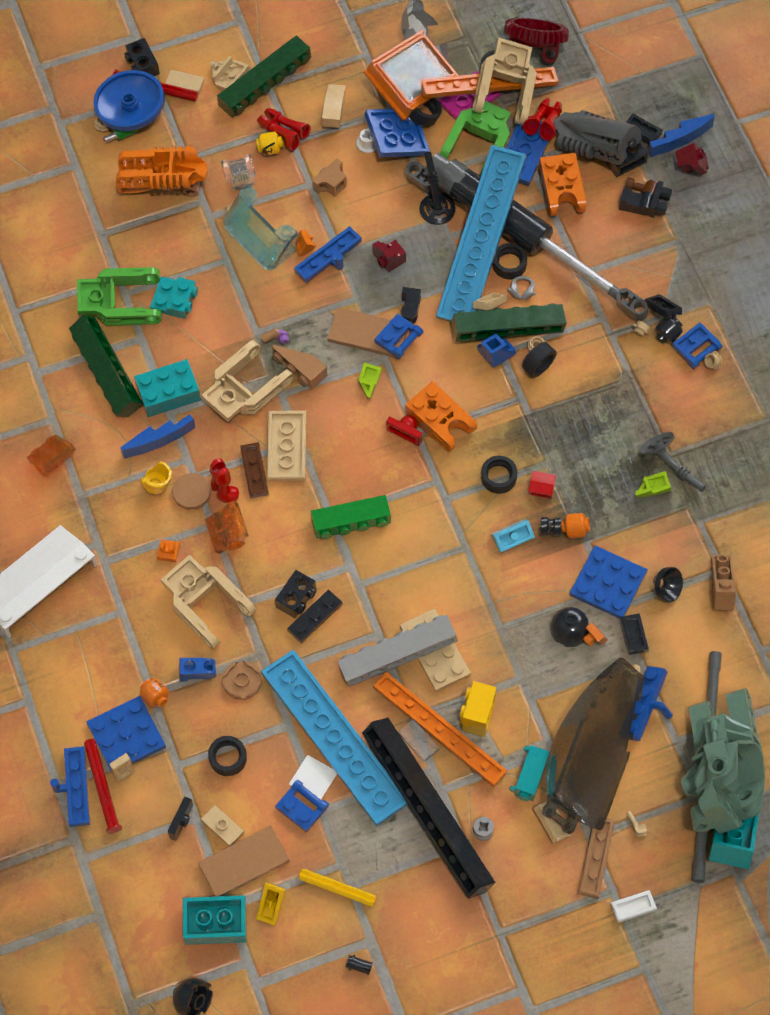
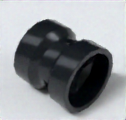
[541,517,561,537]

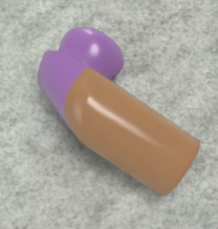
[261,328,289,344]

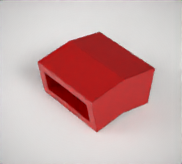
[528,471,556,499]

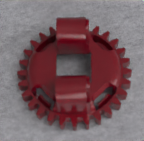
[504,17,569,63]

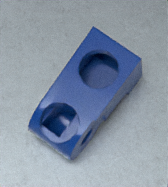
[179,657,216,682]

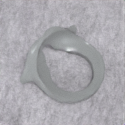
[507,276,536,300]

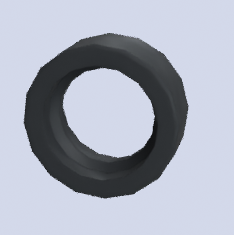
[409,92,442,127]
[492,243,527,280]
[522,342,557,378]
[481,455,518,494]
[208,736,247,776]

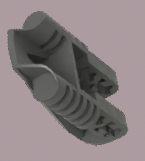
[554,110,642,165]

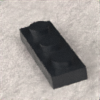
[287,589,343,644]

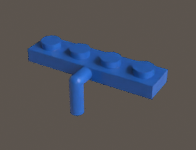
[294,226,362,283]
[620,666,673,741]
[50,746,90,827]

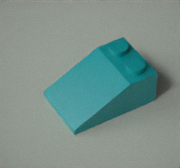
[709,814,759,869]

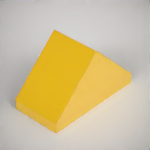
[256,882,287,926]

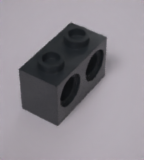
[124,38,160,76]
[605,142,648,178]
[275,570,317,618]

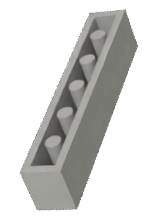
[338,615,458,687]

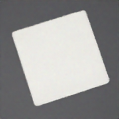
[289,755,337,799]

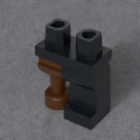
[619,177,672,218]

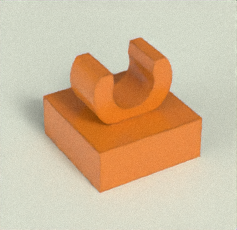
[292,230,317,256]
[157,539,180,563]
[583,622,608,647]

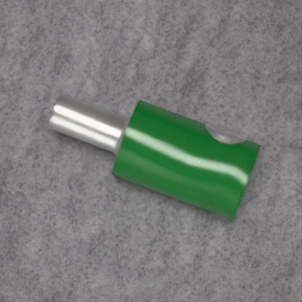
[103,129,138,143]

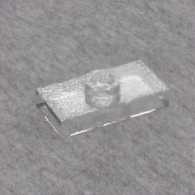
[398,719,439,762]

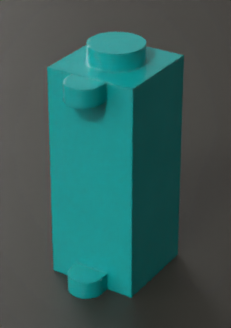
[509,745,550,801]

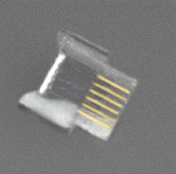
[221,154,256,191]

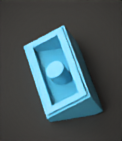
[491,519,535,553]

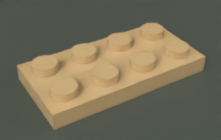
[400,608,471,693]

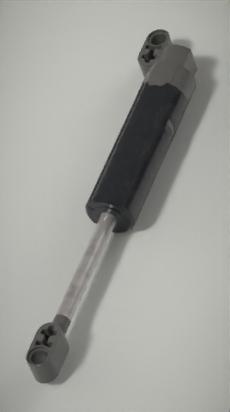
[406,153,648,321]

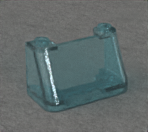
[223,183,299,270]

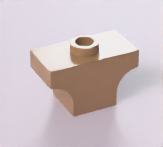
[312,158,347,197]

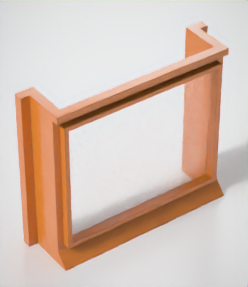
[363,30,459,121]

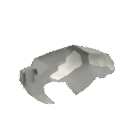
[401,0,448,79]

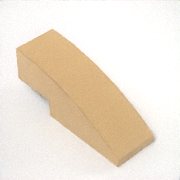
[322,84,346,128]

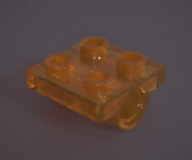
[26,434,76,477]
[205,501,249,554]

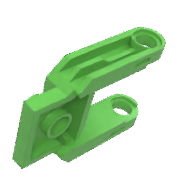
[440,101,511,176]
[77,267,162,326]

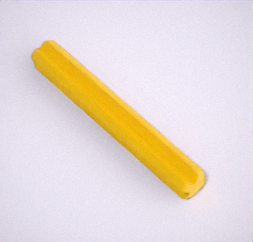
[299,868,376,907]

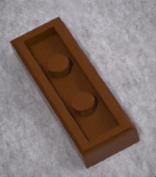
[240,442,269,499]

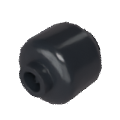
[655,316,683,344]

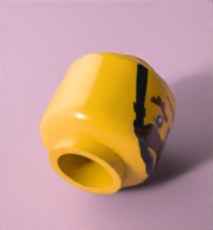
[256,131,284,156]

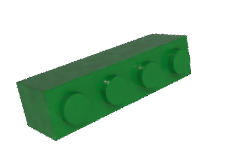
[311,495,391,539]

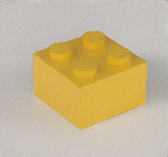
[459,681,497,737]

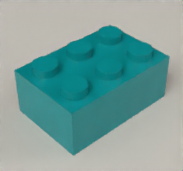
[134,359,201,418]
[183,895,247,945]

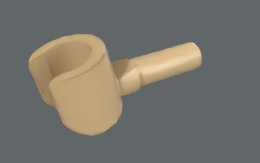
[626,811,647,837]

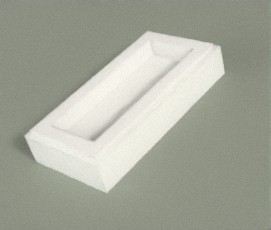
[610,890,657,923]

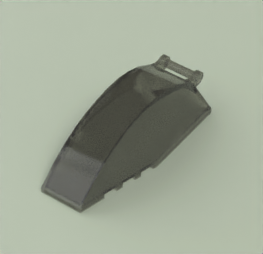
[542,658,645,834]

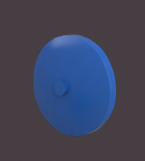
[94,70,165,131]

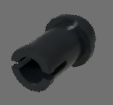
[345,955,373,975]

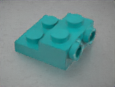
[150,276,198,319]

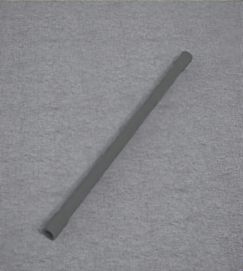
[692,651,722,883]

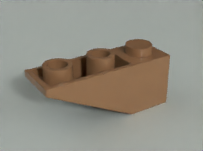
[272,345,328,390]
[711,555,736,610]

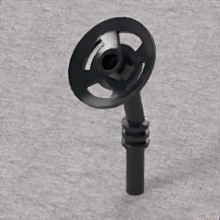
[419,152,456,225]

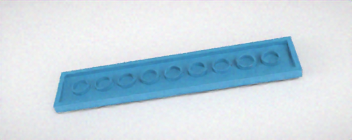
[436,145,527,322]
[261,649,408,827]

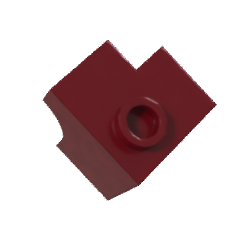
[675,143,709,175]
[372,240,406,273]

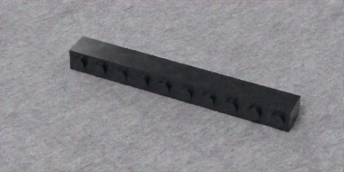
[362,717,496,899]

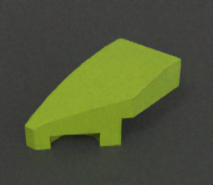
[358,362,382,399]
[635,471,672,498]

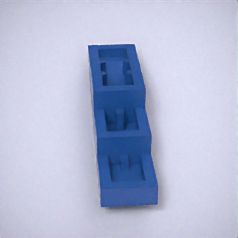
[648,114,715,157]
[120,414,196,458]

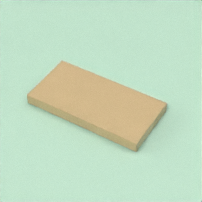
[267,411,306,482]

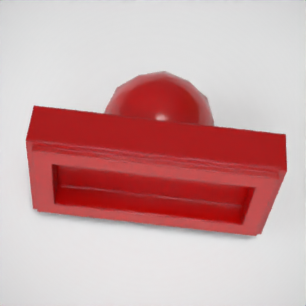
[386,415,423,446]

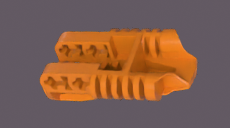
[116,146,208,194]

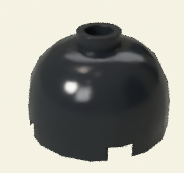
[550,607,589,647]
[173,978,213,1015]

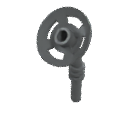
[639,432,706,492]

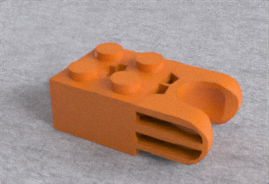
[539,153,586,216]
[405,381,477,451]

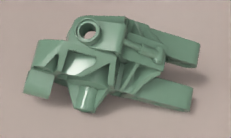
[681,688,765,834]

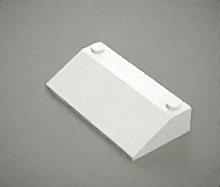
[0,525,98,638]

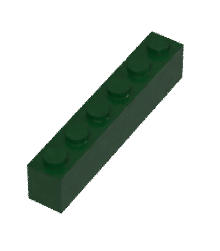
[217,35,311,118]
[451,303,567,342]
[69,314,143,417]

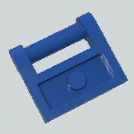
[374,313,424,359]
[672,322,722,369]
[275,779,329,833]

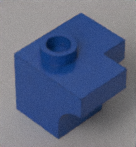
[477,334,516,368]

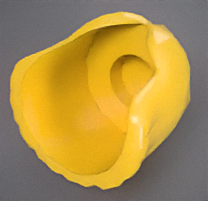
[141,461,172,495]

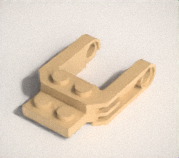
[472,38,537,125]
[201,340,294,422]
[161,555,257,649]

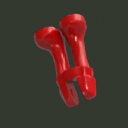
[523,98,562,141]
[257,108,311,151]
[209,458,240,504]

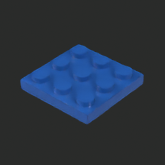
[364,109,430,157]
[569,545,648,619]
[86,696,166,774]

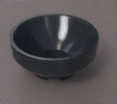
[653,567,683,602]

